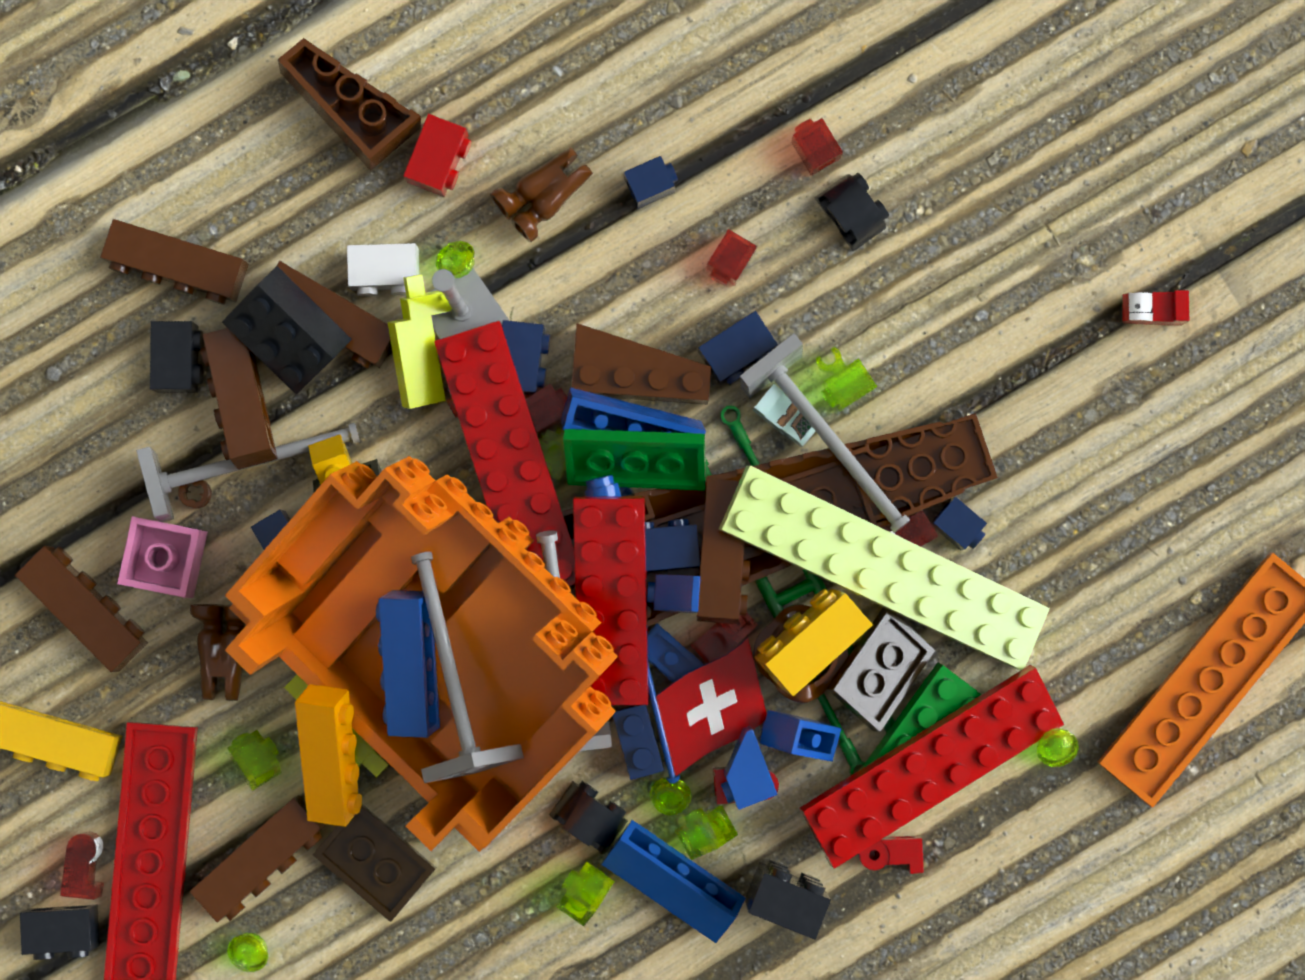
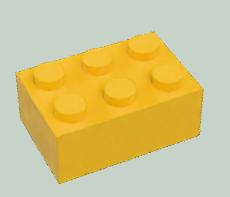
[754,588,873,696]

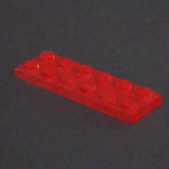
[573,496,649,705]

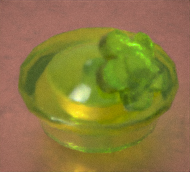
[435,241,475,279]
[1037,728,1079,767]
[650,777,692,816]
[227,933,269,972]

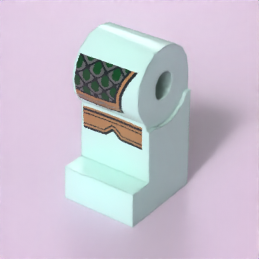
[753,384,815,447]

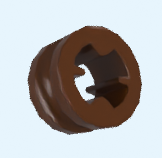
[178,480,212,509]

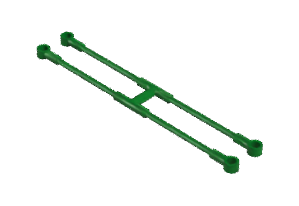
[706,405,895,776]

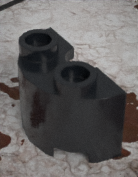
[814,173,889,252]
[549,780,628,854]

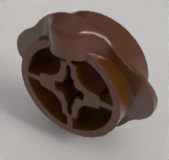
[753,604,848,703]

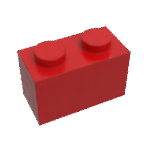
[403,113,472,197]

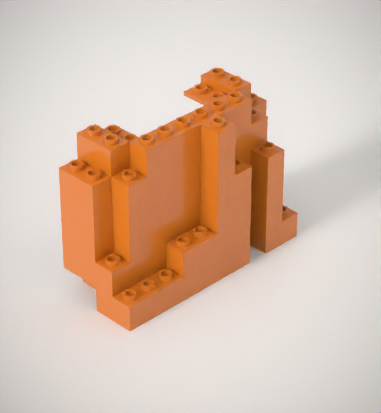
[225,456,618,852]

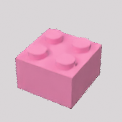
[117,516,208,598]

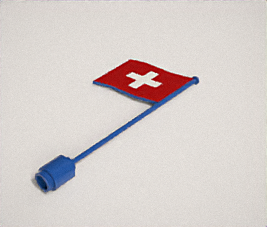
[584,475,767,784]

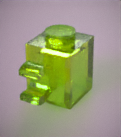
[815,347,877,412]

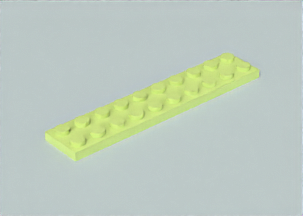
[718,465,1050,670]

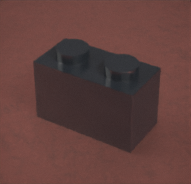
[150,321,204,393]
[20,904,100,960]

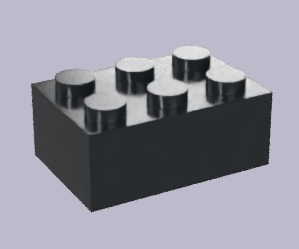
[222,266,352,395]
[745,859,831,940]

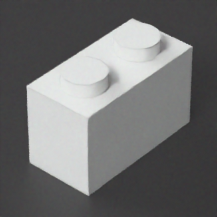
[347,243,419,296]

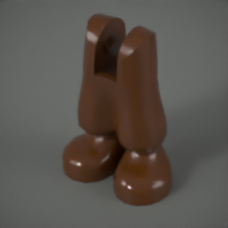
[490,147,593,243]
[190,604,245,701]

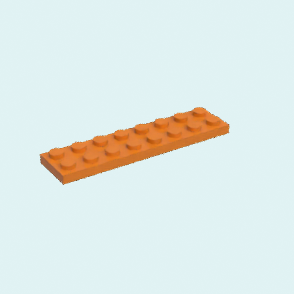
[1097,553,1305,808]

